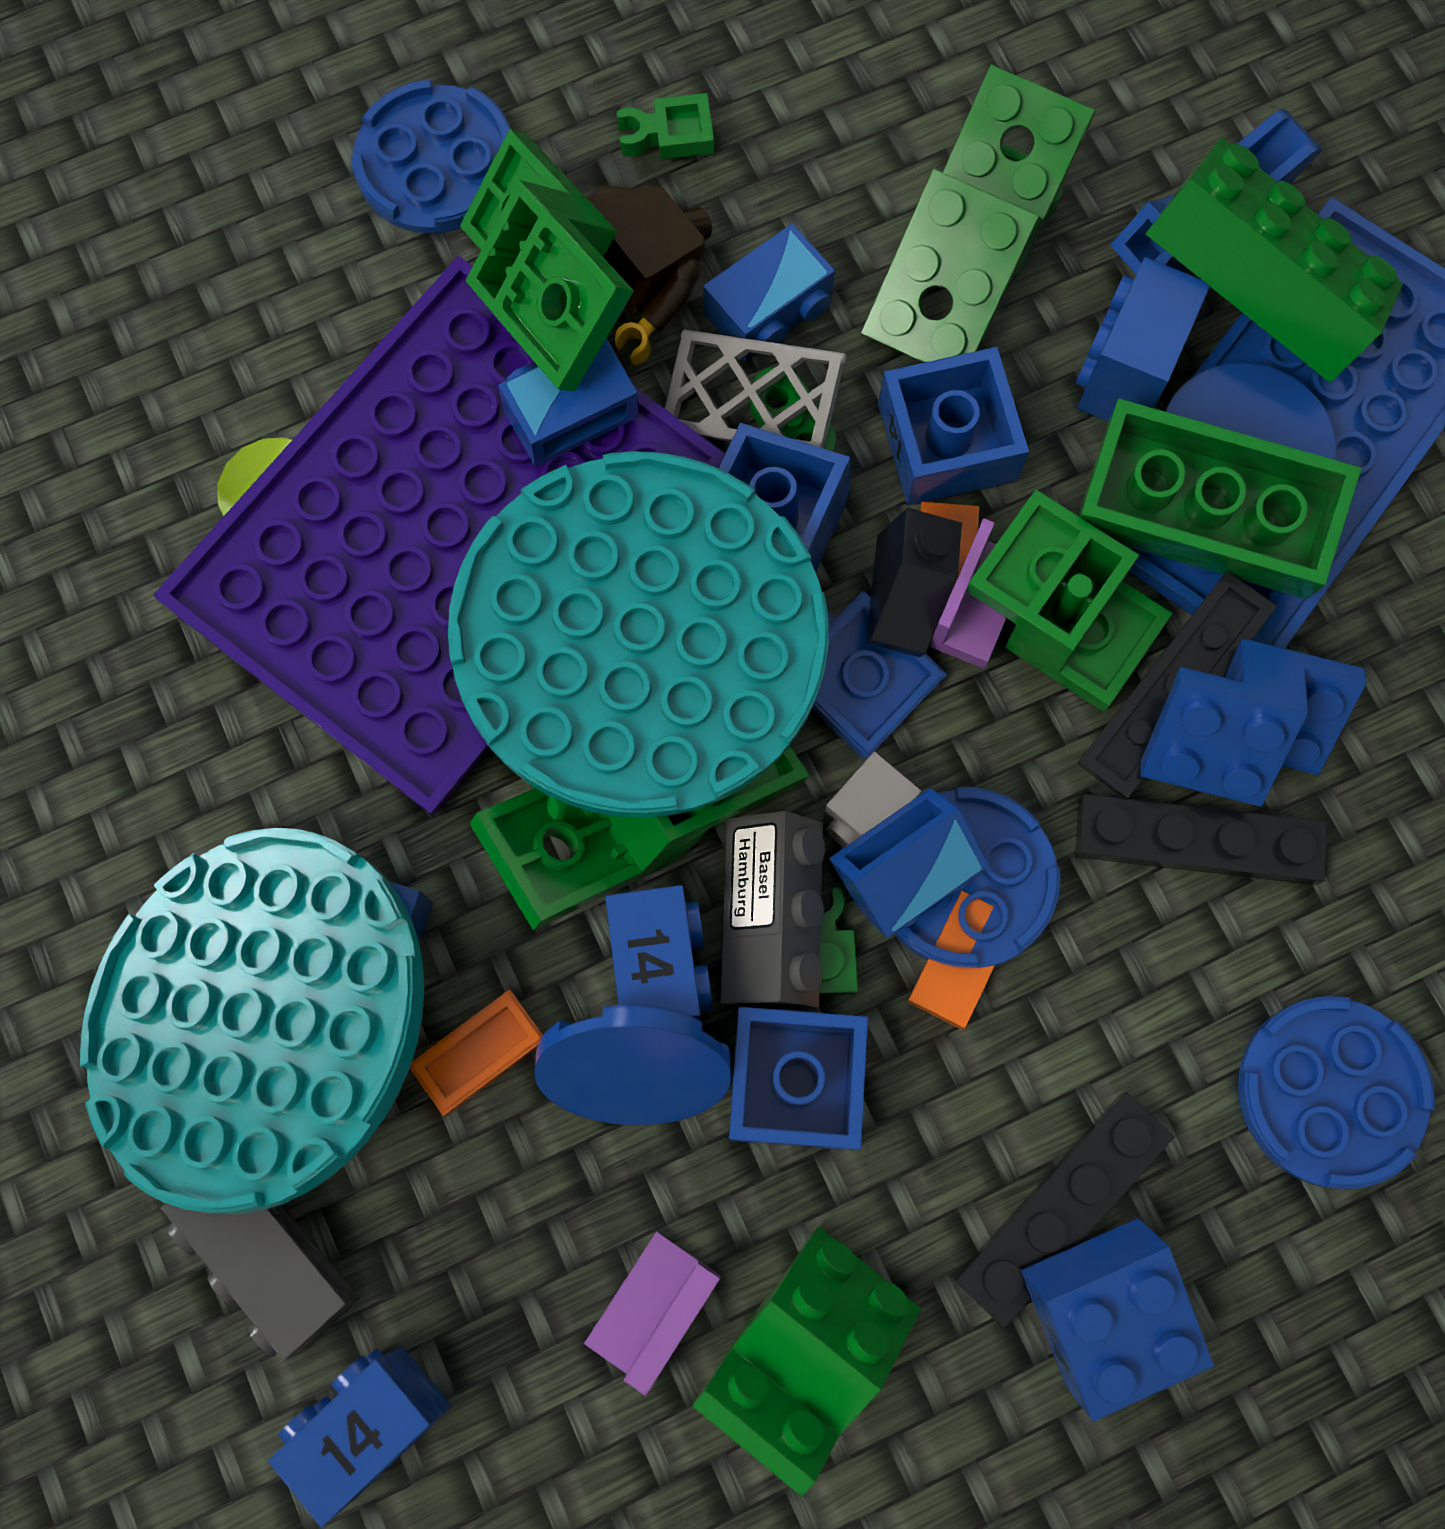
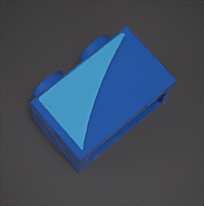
[703,223,835,362]
[498,338,638,468]
[829,788,989,938]

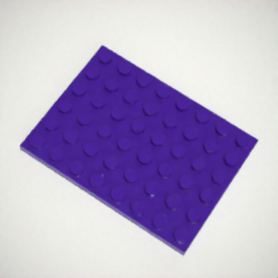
[153,255,725,817]

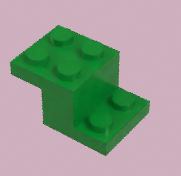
[966,489,1173,713]
[692,1226,921,1497]

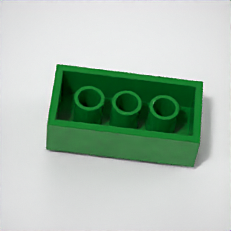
[1146,137,1403,383]
[1078,398,1362,599]

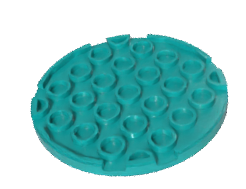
[448,451,829,818]
[80,828,424,1215]

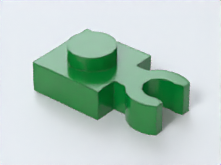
[616,93,714,159]
[819,888,858,996]

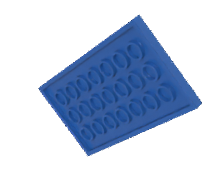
[1126,197,1445,649]

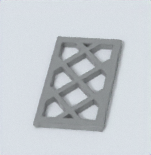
[665,329,847,449]

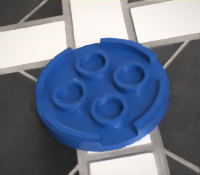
[351,80,511,233]
[1165,363,1336,460]
[894,787,1060,968]
[1238,996,1435,1189]
[534,1005,731,1125]

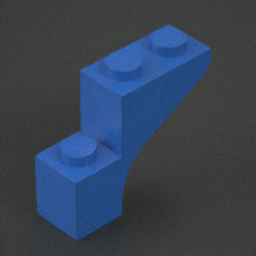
[1110,109,1323,275]

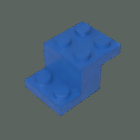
[1140,638,1367,807]

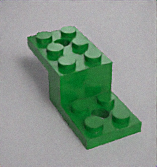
[861,65,1096,362]
[460,129,634,392]
[469,746,809,930]

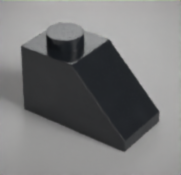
[866,507,962,657]

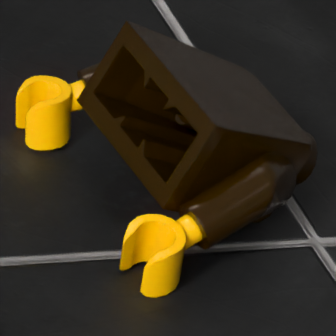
[587,185,712,365]

